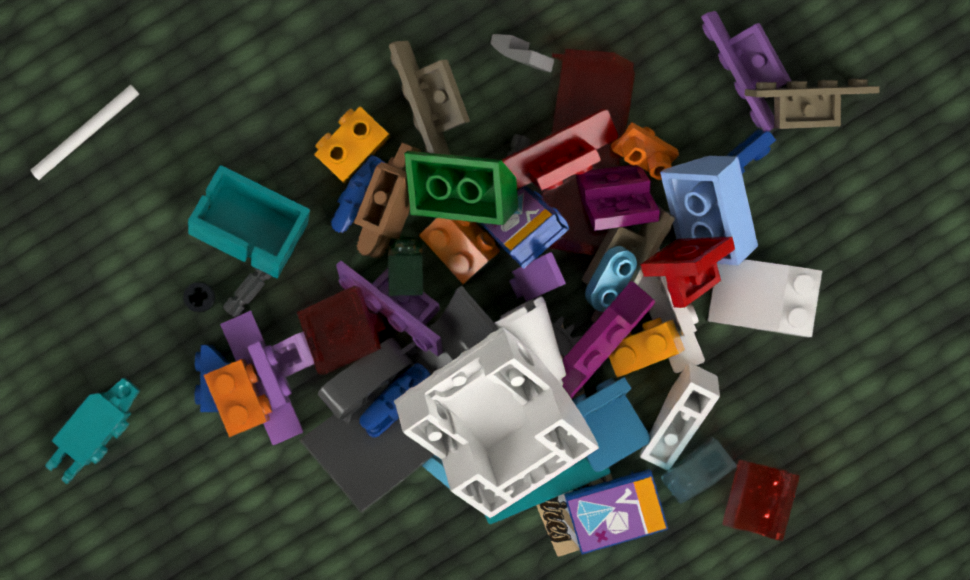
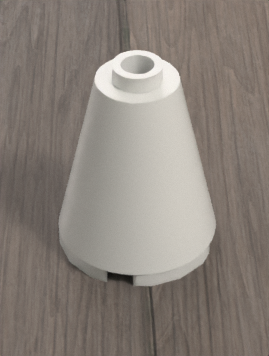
[494,295,566,385]

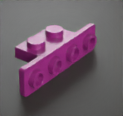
[561,281,655,399]

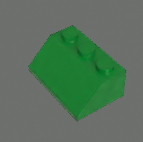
[404,151,519,225]

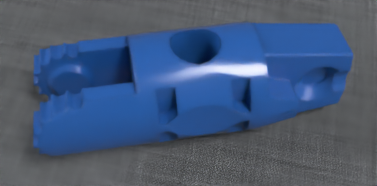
[330,155,385,233]
[359,363,431,438]

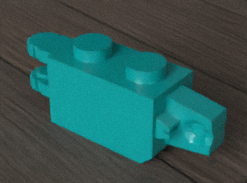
[45,378,140,484]

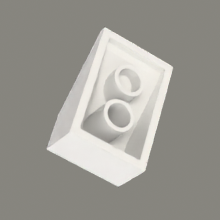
[707,260,822,337]

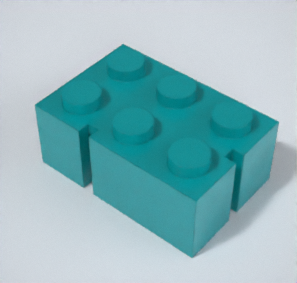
[188,165,310,279]

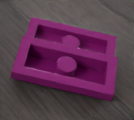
[576,165,660,231]

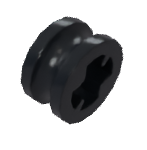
[183,282,215,312]

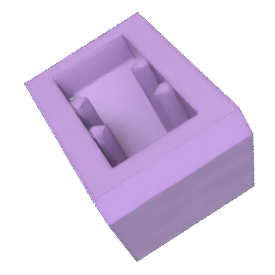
[272,329,325,377]

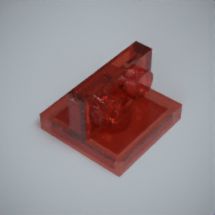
[297,285,386,375]
[722,459,800,541]

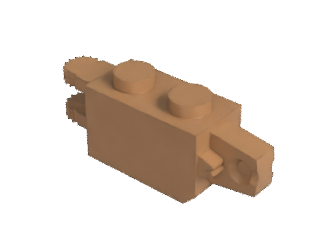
[354,143,421,258]

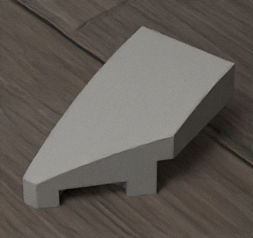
[490,34,554,72]

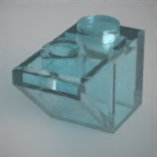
[660,437,737,504]

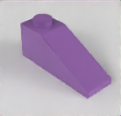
[509,252,566,302]

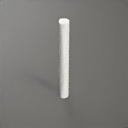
[30,84,139,180]

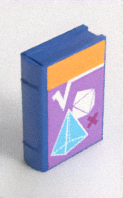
[481,186,569,269]
[564,469,668,554]

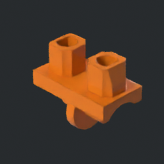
[611,122,679,180]

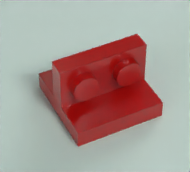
[640,237,735,308]

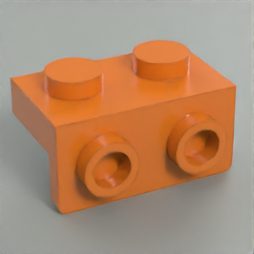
[419,218,500,284]
[204,359,272,437]

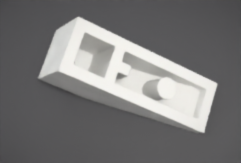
[640,362,720,471]

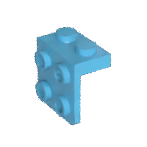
[572,377,650,472]

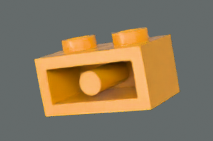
[314,107,390,185]
[608,317,685,378]

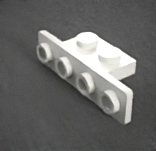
[638,248,705,373]

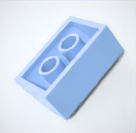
[660,155,758,266]

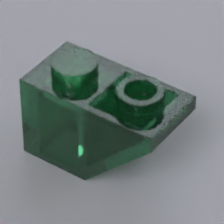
[388,236,423,296]

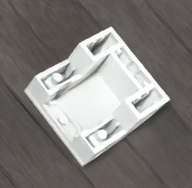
[394,327,599,518]

